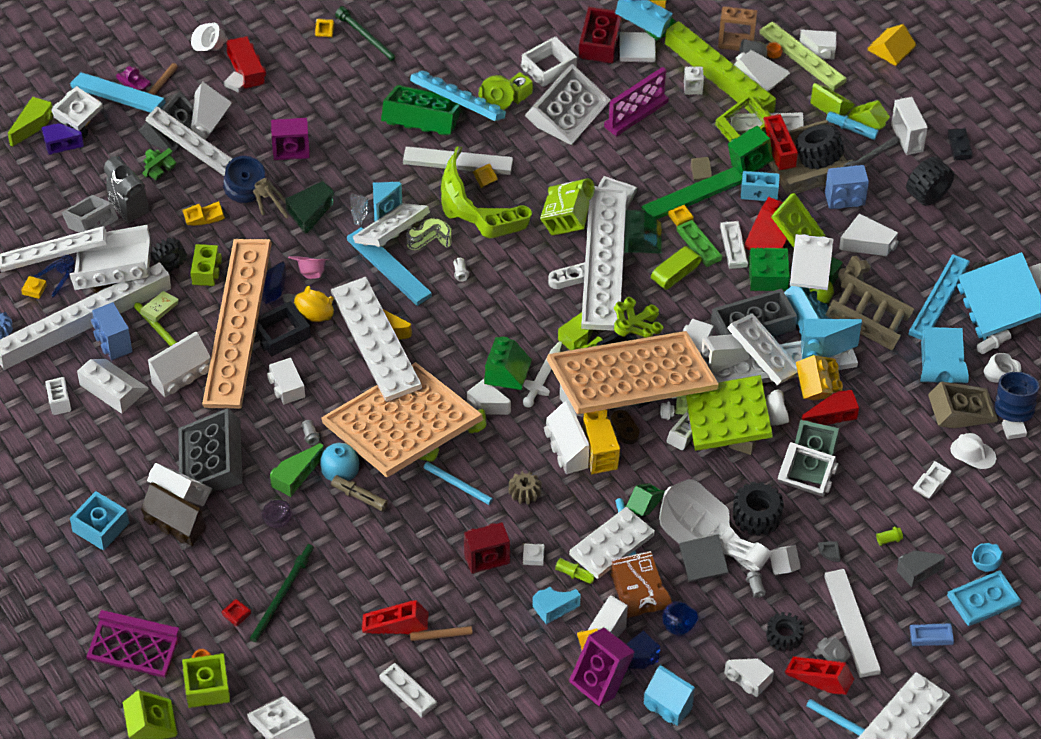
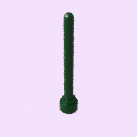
[335,6,396,61]

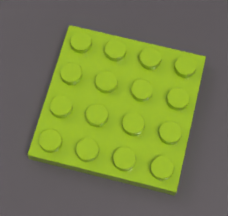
[686,375,773,451]

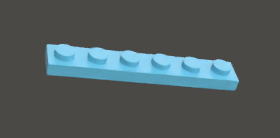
[410,71,506,121]

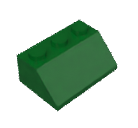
[484,337,532,390]

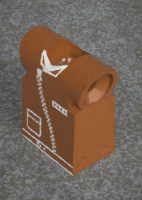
[611,551,672,618]

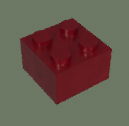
[464,522,510,574]

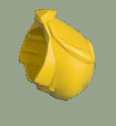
[294,286,334,322]

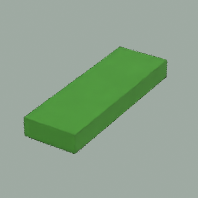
[676,220,722,267]

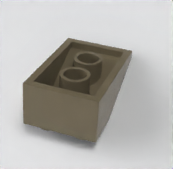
[928,381,998,428]

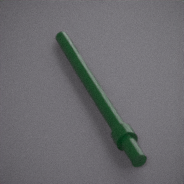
[250,544,314,643]

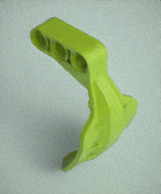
[441,146,532,238]

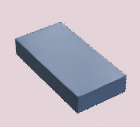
[910,624,954,646]

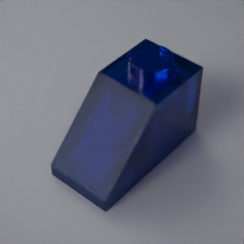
[262,261,286,304]
[626,631,661,669]

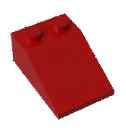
[744,197,789,250]

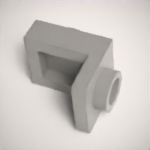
[814,636,851,662]

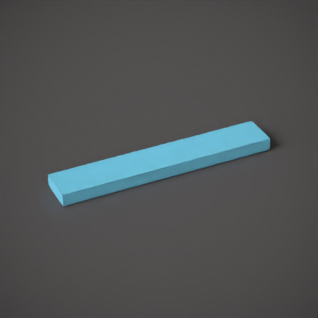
[70,72,166,113]
[347,227,432,306]
[908,254,970,340]

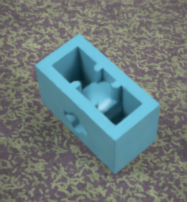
[741,171,779,201]

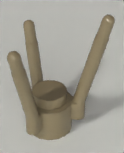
[253,178,289,218]

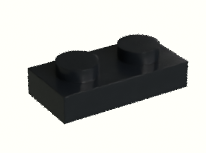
[947,128,972,160]

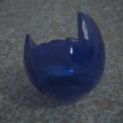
[662,601,699,636]

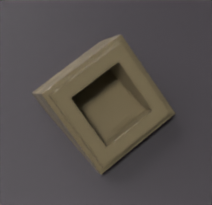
[691,157,712,181]

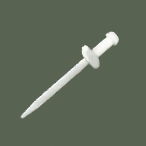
[523,341,562,408]

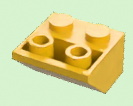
[796,355,843,400]

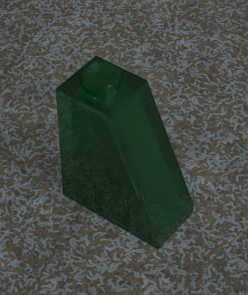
[285,181,334,234]

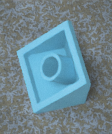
[373,182,402,221]

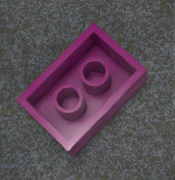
[569,627,635,706]

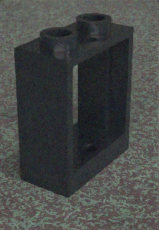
[254,301,311,357]

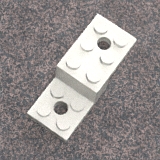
[247,696,315,739]

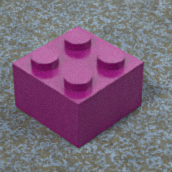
[271,118,310,160]

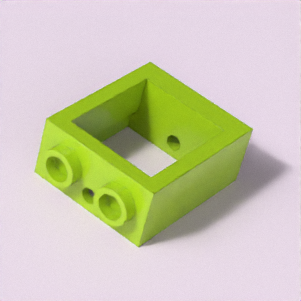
[715,94,771,142]

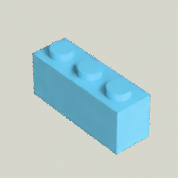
[615,0,673,37]

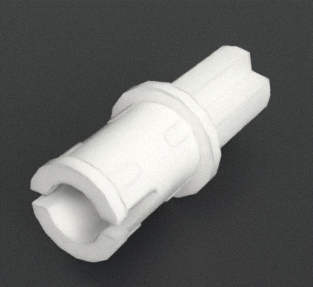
[977,330,1011,354]

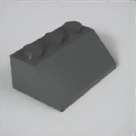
[138,91,193,153]

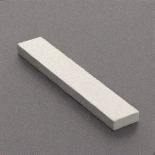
[146,106,232,176]
[403,147,513,175]
[0,226,107,272]
[824,569,881,678]

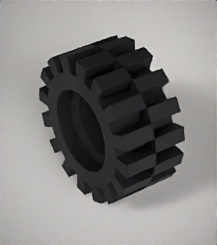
[150,238,187,272]
[766,612,804,652]

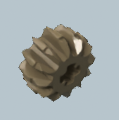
[508,471,542,505]

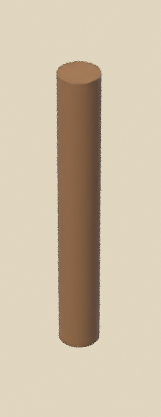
[147,63,178,95]
[410,626,472,641]

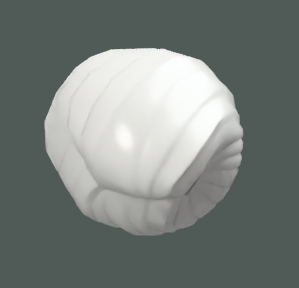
[984,353,1022,383]
[766,389,789,426]

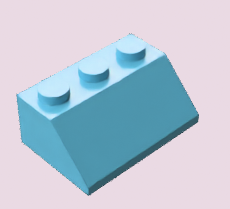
[784,286,831,335]

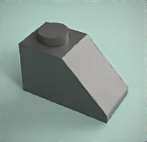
[896,550,945,587]

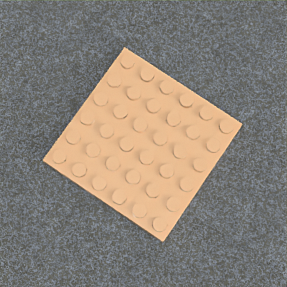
[321,362,483,478]

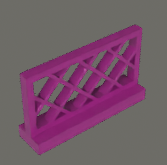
[604,67,669,137]
[86,610,182,678]

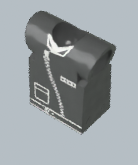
[104,156,150,223]

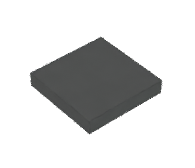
[679,535,728,583]

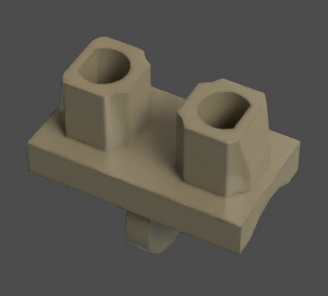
[838,255,871,283]

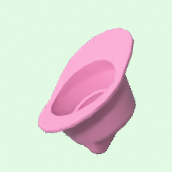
[288,256,329,279]

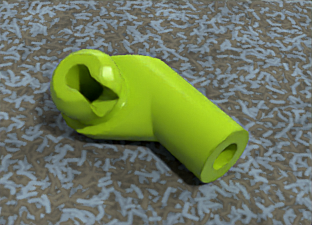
[467,409,486,434]

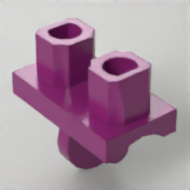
[116,66,151,92]

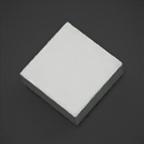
[224,71,244,93]
[1002,420,1027,440]

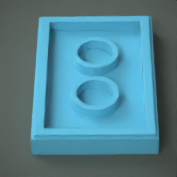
[947,570,1021,626]

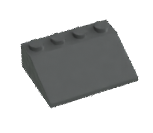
[178,408,243,491]

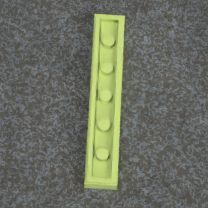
[760,21,847,91]

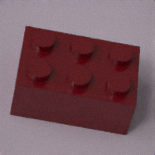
[579,7,622,63]

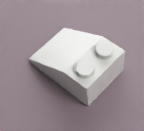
[790,234,833,290]

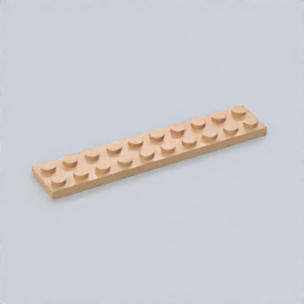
[202,239,272,408]

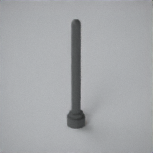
[843,136,899,167]

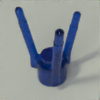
[33,254,75,297]

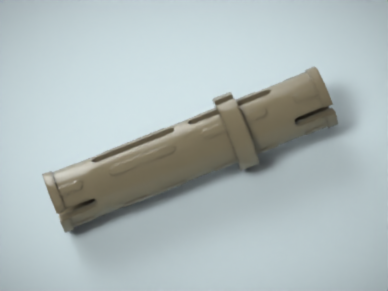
[331,475,388,512]

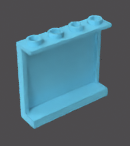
[957,252,1041,340]

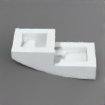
[913,461,951,499]

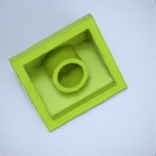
[811,83,855,116]

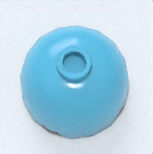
[320,443,360,481]

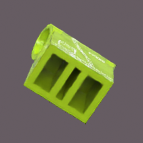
[540,178,595,236]

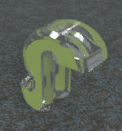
[406,218,451,250]

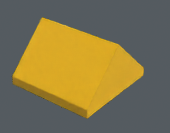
[867,24,916,66]

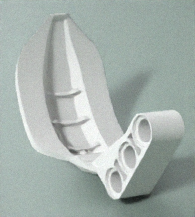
[659,479,772,571]

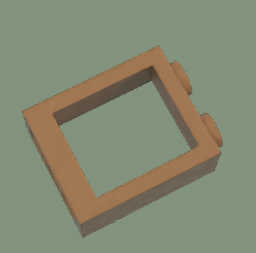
[718,6,757,51]

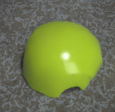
[810,281,834,304]

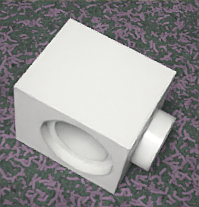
[684,67,704,95]

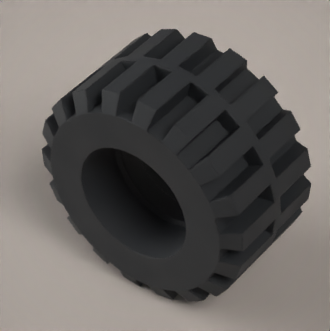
[795,124,845,169]
[906,156,955,206]
[732,481,784,536]

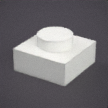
[523,544,544,566]

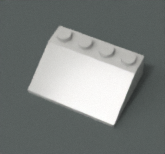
[524,64,610,145]

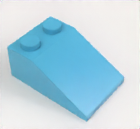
[801,319,862,360]

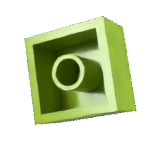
[182,654,230,708]

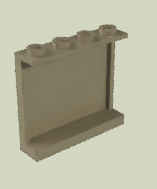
[768,120,853,196]

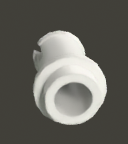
[453,258,469,282]

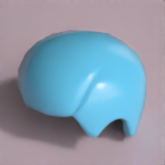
[972,543,1003,572]

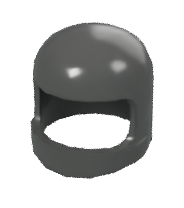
[739,39,767,58]

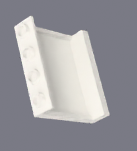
[70,225,152,290]

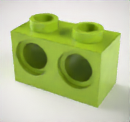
[191,244,222,286]

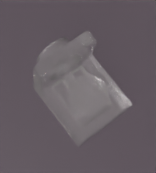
[350,194,369,225]

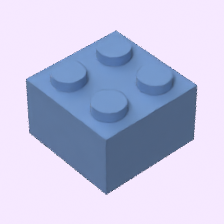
[825,165,869,209]
[91,302,132,361]

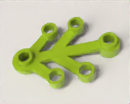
[614,297,663,338]

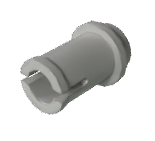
[301,420,320,445]
[746,571,766,598]

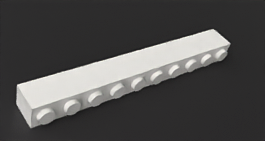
[0,263,171,370]

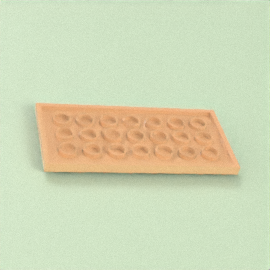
[547,331,719,414]

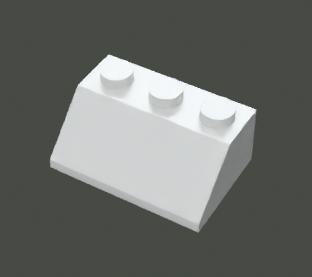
[148,332,211,397]
[77,359,148,414]
[544,400,589,474]

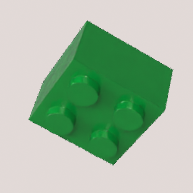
[728,125,773,176]
[749,248,789,291]

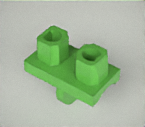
[142,148,176,180]

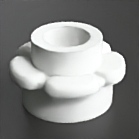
[660,401,674,420]

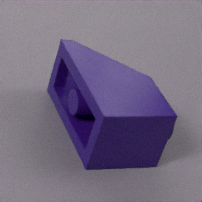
[42,123,84,155]

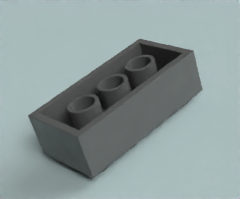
[711,289,797,337]

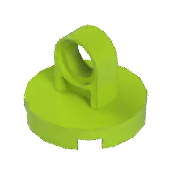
[479,75,515,110]

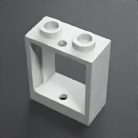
[521,37,577,87]
[891,97,928,155]
[778,442,838,497]
[147,463,212,506]

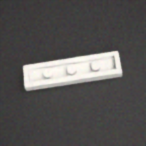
[731,113,803,133]

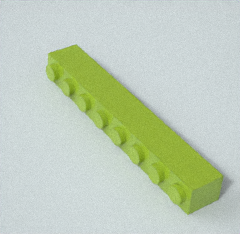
[665,21,776,114]

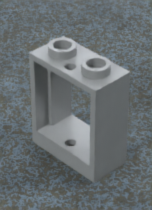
[62,195,118,233]

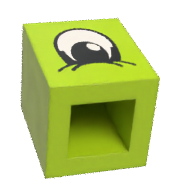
[509,72,533,104]

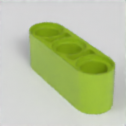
[651,246,702,290]

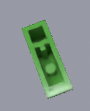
[270,443,324,497]

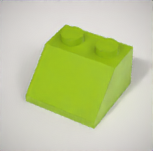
[123,690,177,739]

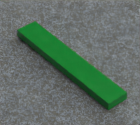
[642,167,742,222]

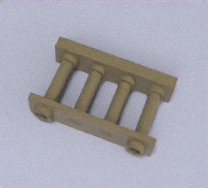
[825,273,914,350]

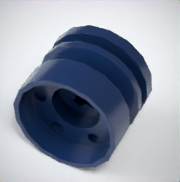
[994,372,1040,422]

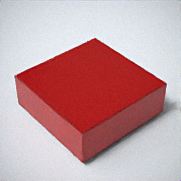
[222,599,251,627]

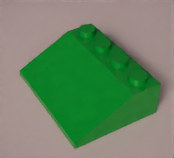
[381,85,463,135]

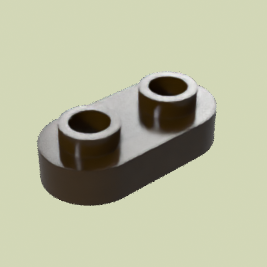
[611,410,639,444]

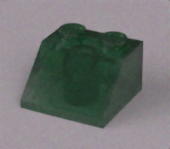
[624,210,662,253]

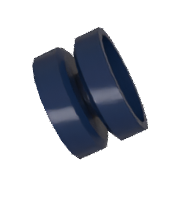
[223,156,265,203]

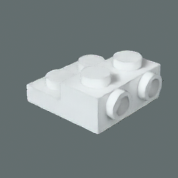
[52,86,103,131]

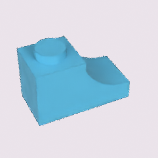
[533,587,581,624]

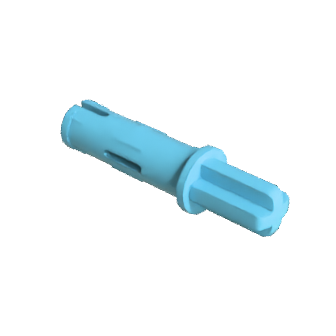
[826,111,879,140]

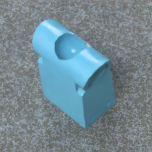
[920,327,969,383]

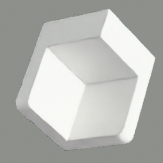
[770,545,800,575]

